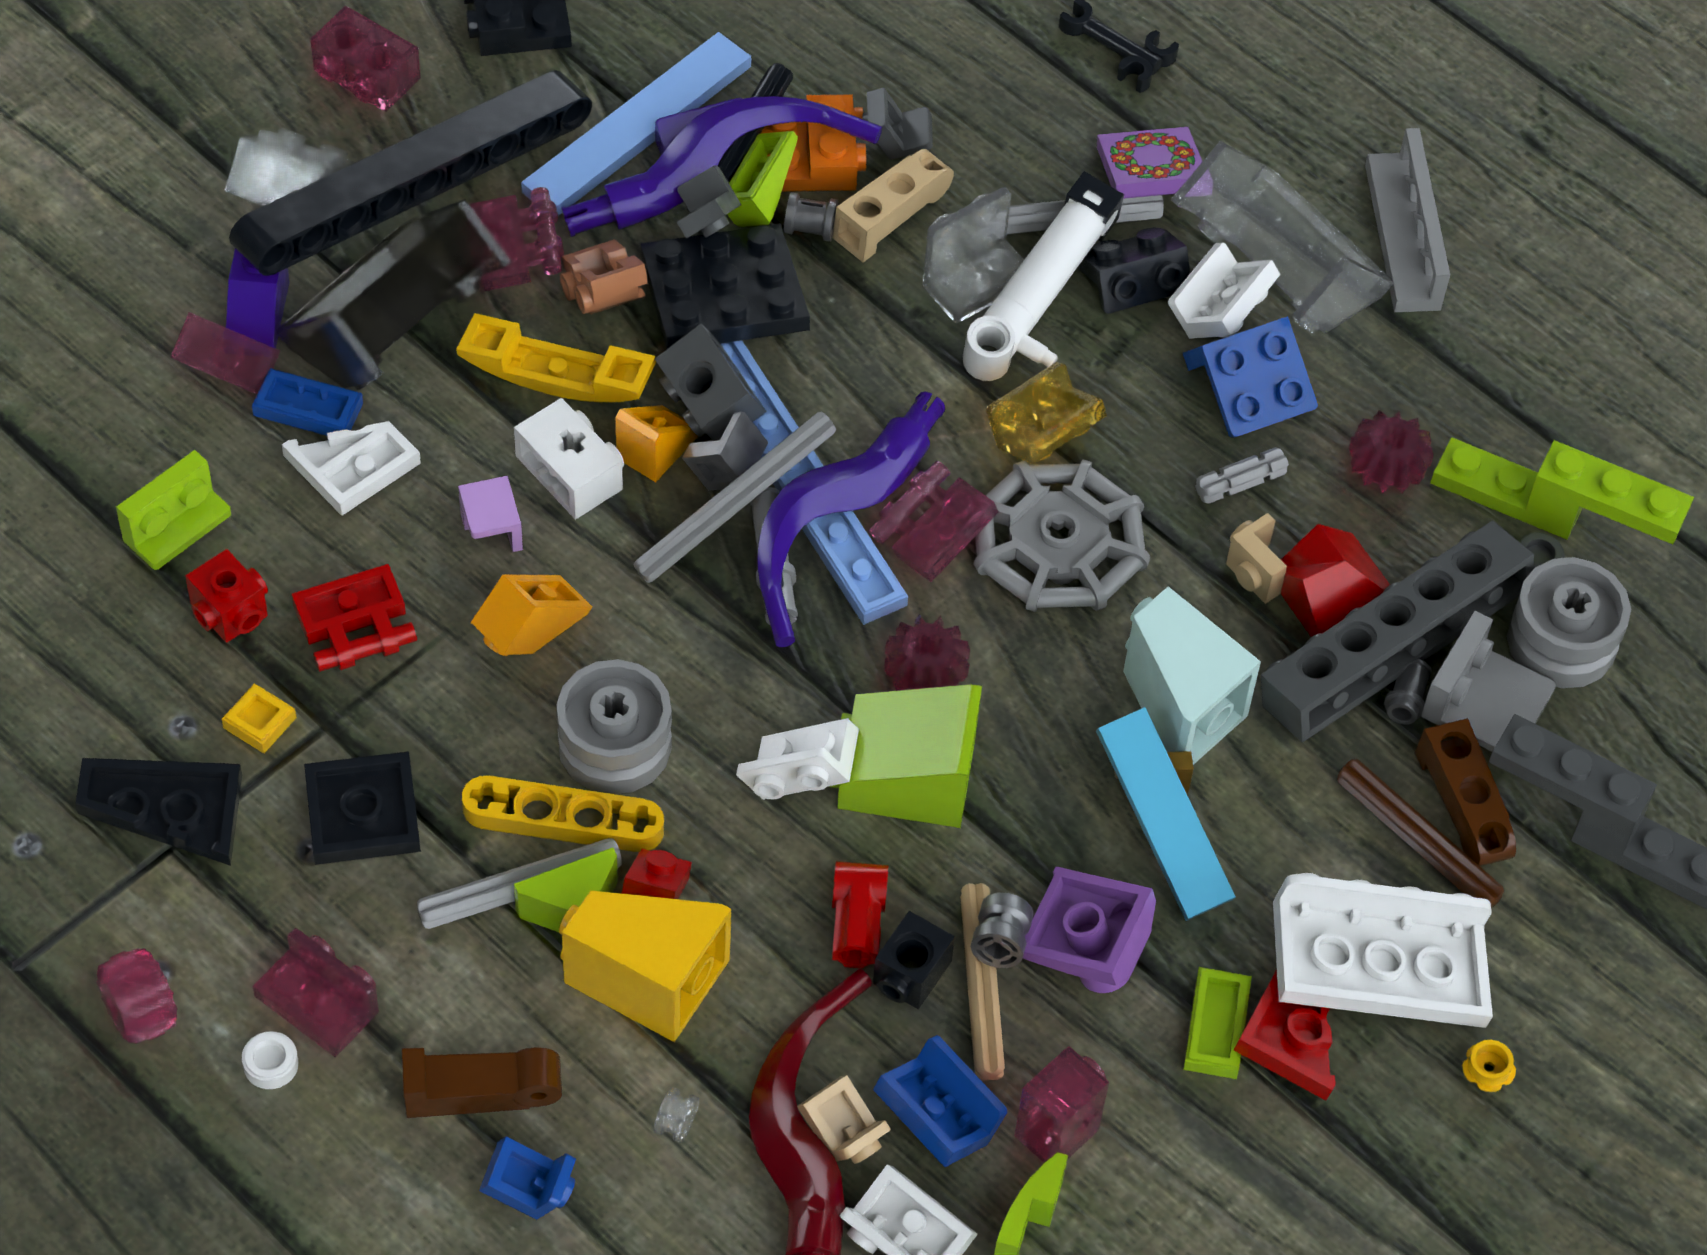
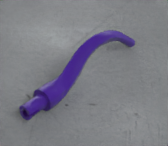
[561,96,882,237]
[757,391,945,647]

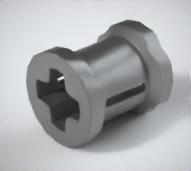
[784,192,838,242]

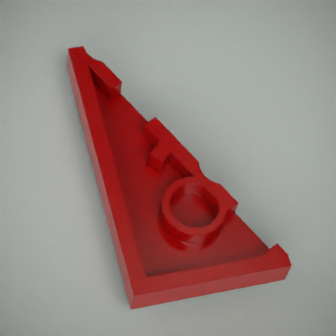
[1234,969,1336,1101]

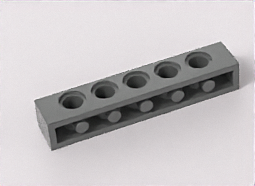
[1261,520,1534,743]

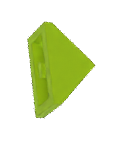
[514,847,618,932]

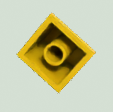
[559,891,731,1042]

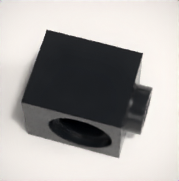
[873,911,955,1010]

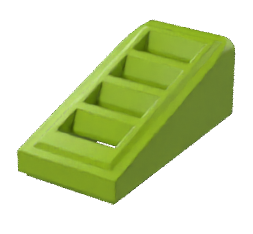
[727,131,798,227]

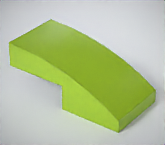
[994,1152,1068,1255]

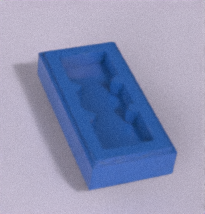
[252,368,363,436]

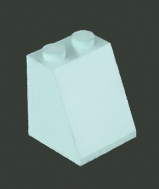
[1123,586,1261,765]

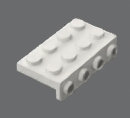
[1273,873,1493,1028]

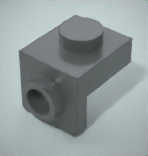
[863,87,933,160]
[677,165,741,238]

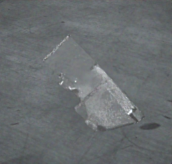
[1171,141,1394,334]

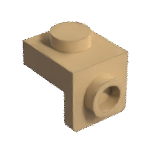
[1226,513,1287,604]
[797,1075,891,1164]

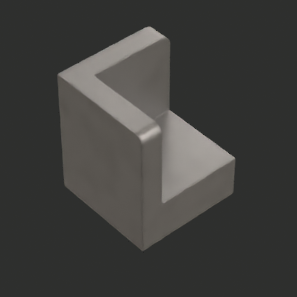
[682,412,768,491]

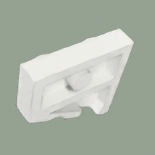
[282,421,421,516]

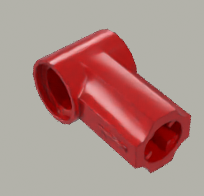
[832,861,889,969]

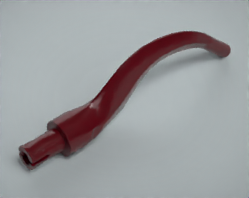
[749,968,872,1255]

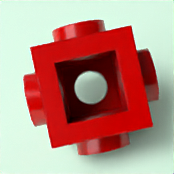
[185,549,268,643]

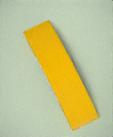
[456,313,656,402]

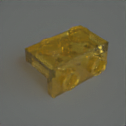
[986,362,1107,464]

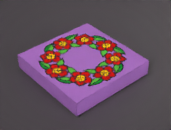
[1097,127,1209,199]

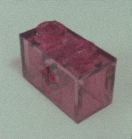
[1014,1046,1109,1163]

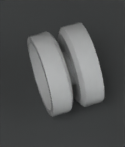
[1506,557,1631,688]
[556,659,672,794]

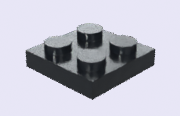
[304,751,421,865]

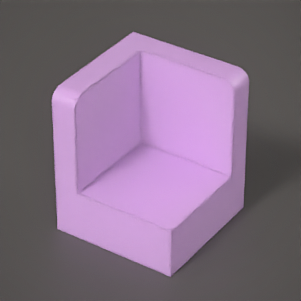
[458,476,523,552]

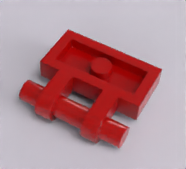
[291,564,417,672]

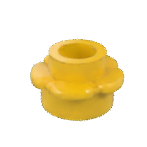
[1462,1040,1516,1092]

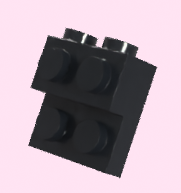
[463,0,572,56]

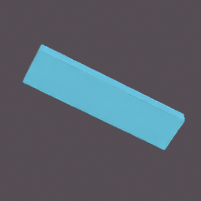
[1096,707,1236,921]

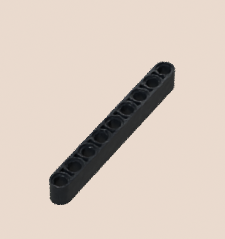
[229,70,592,276]

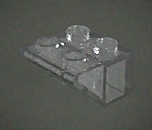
[225,129,356,206]

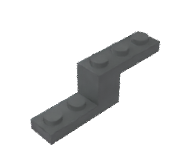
[1489,714,1707,909]

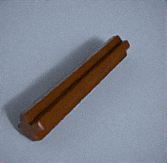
[1337,759,1504,908]

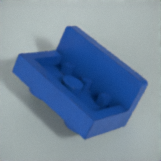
[873,1035,1007,1167]

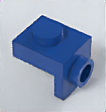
[479,1136,576,1220]

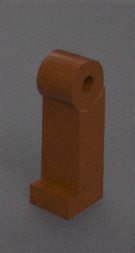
[1415,718,1516,866]
[402,1047,562,1118]

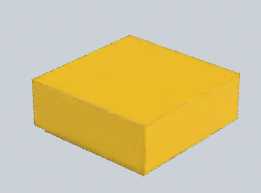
[222,683,297,754]

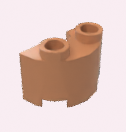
[560,239,648,315]

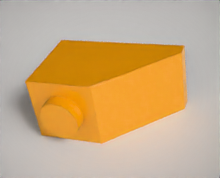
[471,574,593,656]

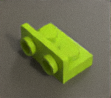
[116,450,231,570]

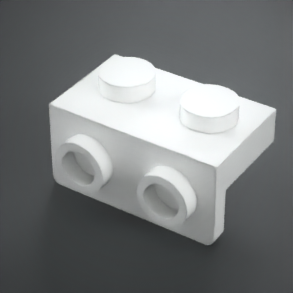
[1168,242,1281,339]
[840,1164,978,1255]

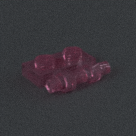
[469,187,564,291]
[869,460,999,582]

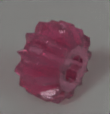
[1349,409,1434,494]
[884,614,970,691]
[97,948,178,1044]

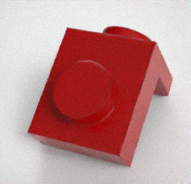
[622,848,692,899]

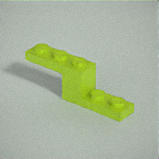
[1430,437,1694,545]

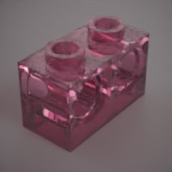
[310,6,421,112]

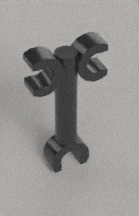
[1059,0,1179,93]

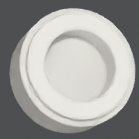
[242,1031,298,1089]

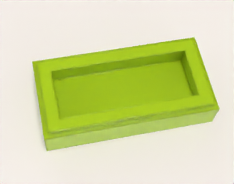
[1183,967,1252,1079]

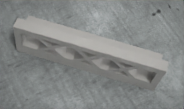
[1365,128,1450,312]

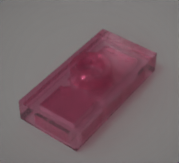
[171,312,281,394]

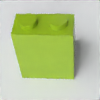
[830,684,982,828]

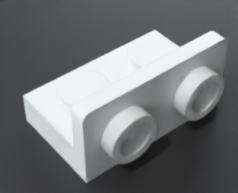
[736,718,859,800]

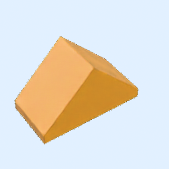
[615,405,698,483]

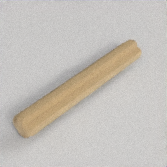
[960,883,1005,1081]

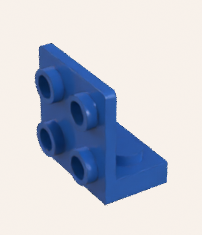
[1183,316,1318,438]

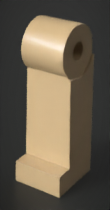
[833,149,954,263]

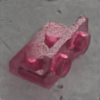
[253,928,379,1057]

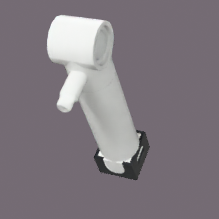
[963,171,1124,381]

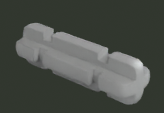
[1195,447,1289,504]

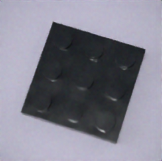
[641,224,810,349]

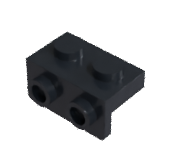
[1079,227,1190,314]

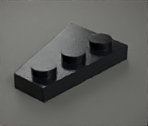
[75,758,242,866]

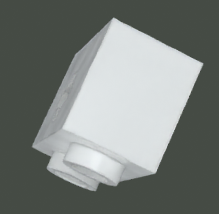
[514,398,624,520]

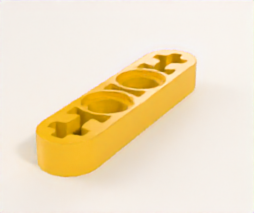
[462,776,664,852]

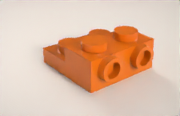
[761,94,866,192]

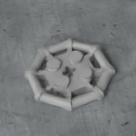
[969,459,1150,612]

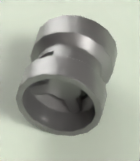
[970,892,1034,968]

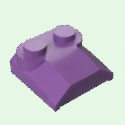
[1023,867,1156,993]

